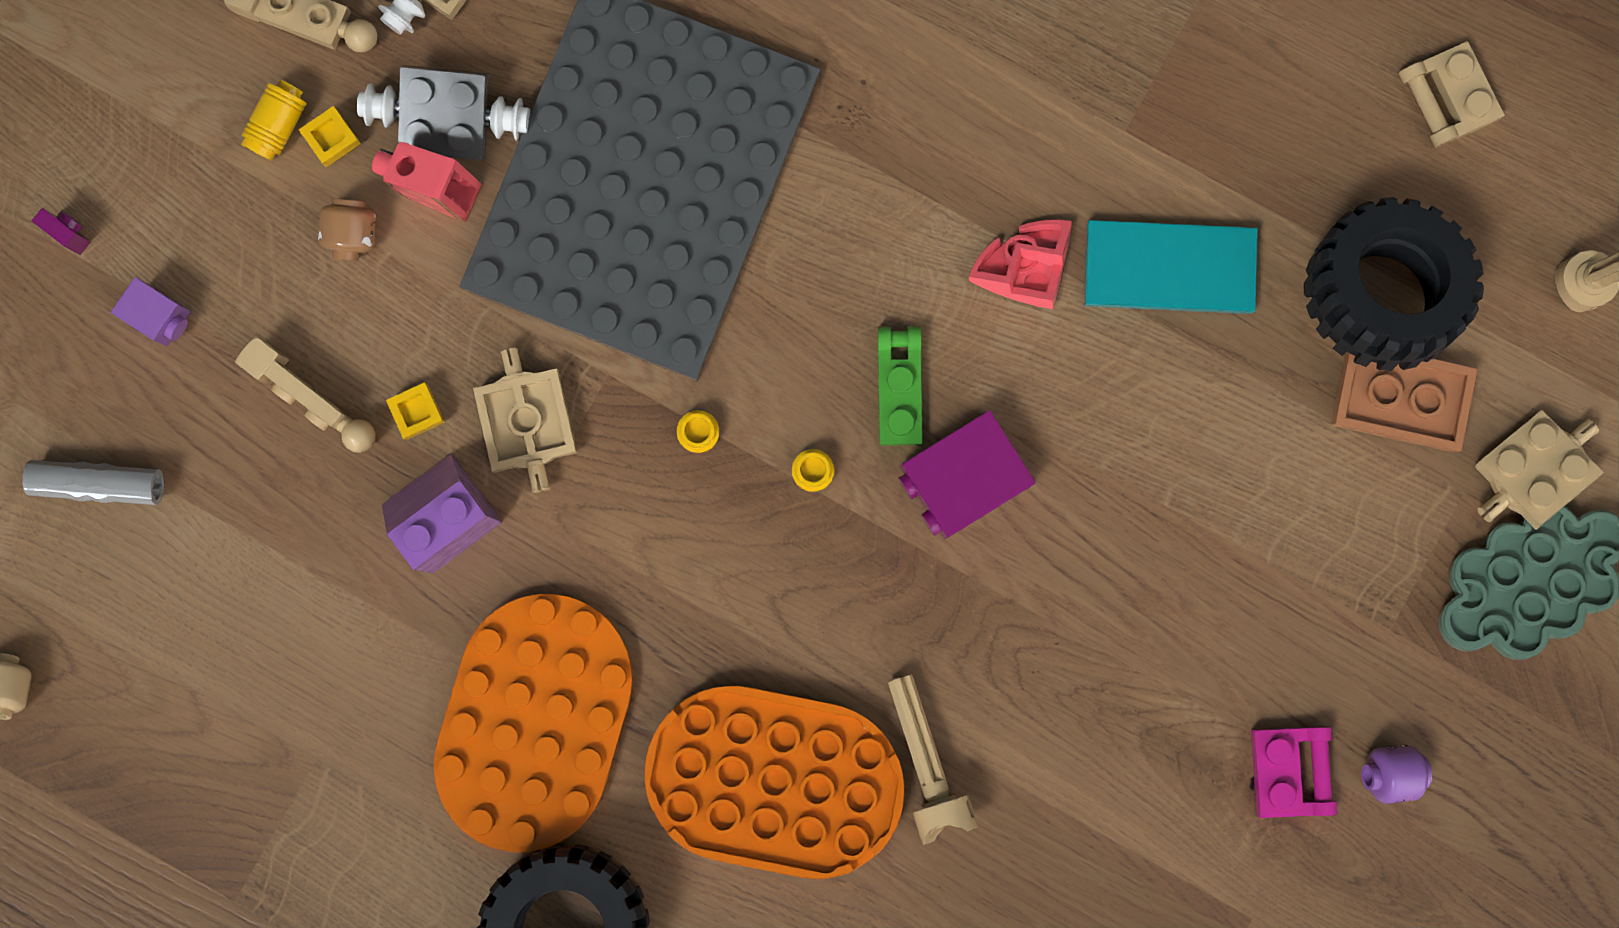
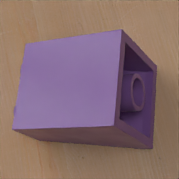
[382,454,502,573]

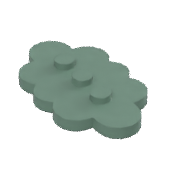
[1438,506,1619,660]

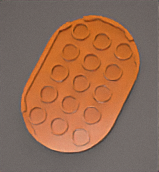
[434,594,633,852]
[645,686,904,879]

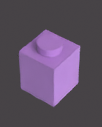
[110,277,191,346]

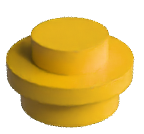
[677,410,720,453]
[792,449,834,492]

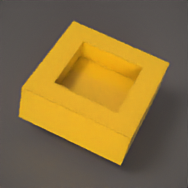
[299,106,361,168]
[386,382,445,441]

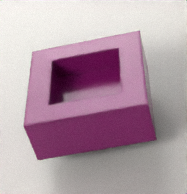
[32,208,91,255]

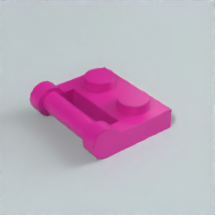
[1251,726,1338,818]

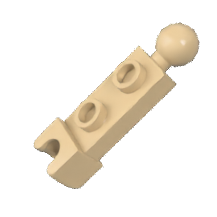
[224,0,378,53]
[235,336,375,453]

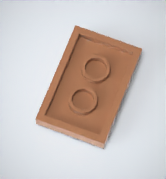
[1331,352,1478,453]

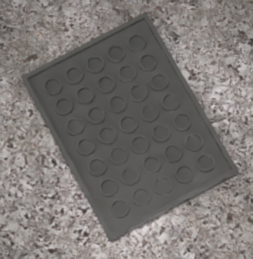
[459,0,820,381]

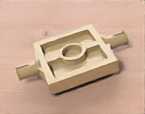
[473,348,578,493]
[1475,410,1604,530]

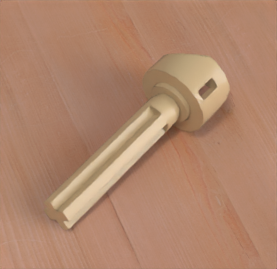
[1555,250,1619,312]
[888,675,979,845]

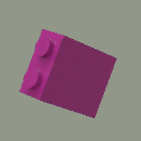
[898,410,1036,540]

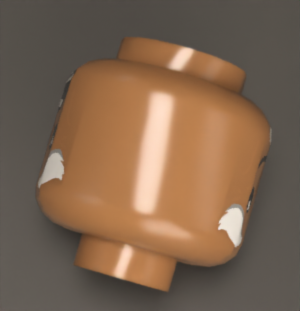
[318,198,376,261]

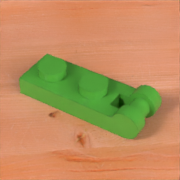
[877,326,922,446]

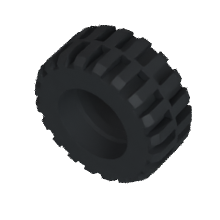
[1304,197,1484,371]
[476,844,650,928]

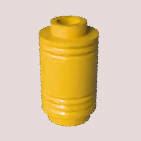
[241,79,307,161]

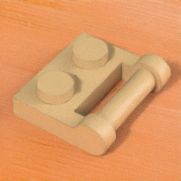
[1398,41,1505,148]

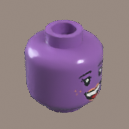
[1361,744,1432,804]

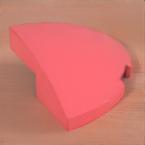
[969,220,1072,309]

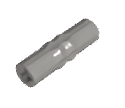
[22,459,164,505]

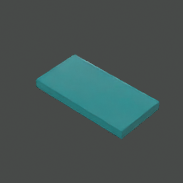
[1084,220,1258,314]

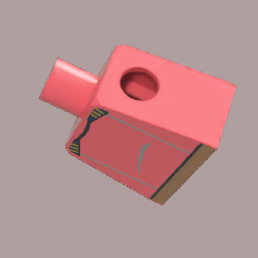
[372,142,482,222]

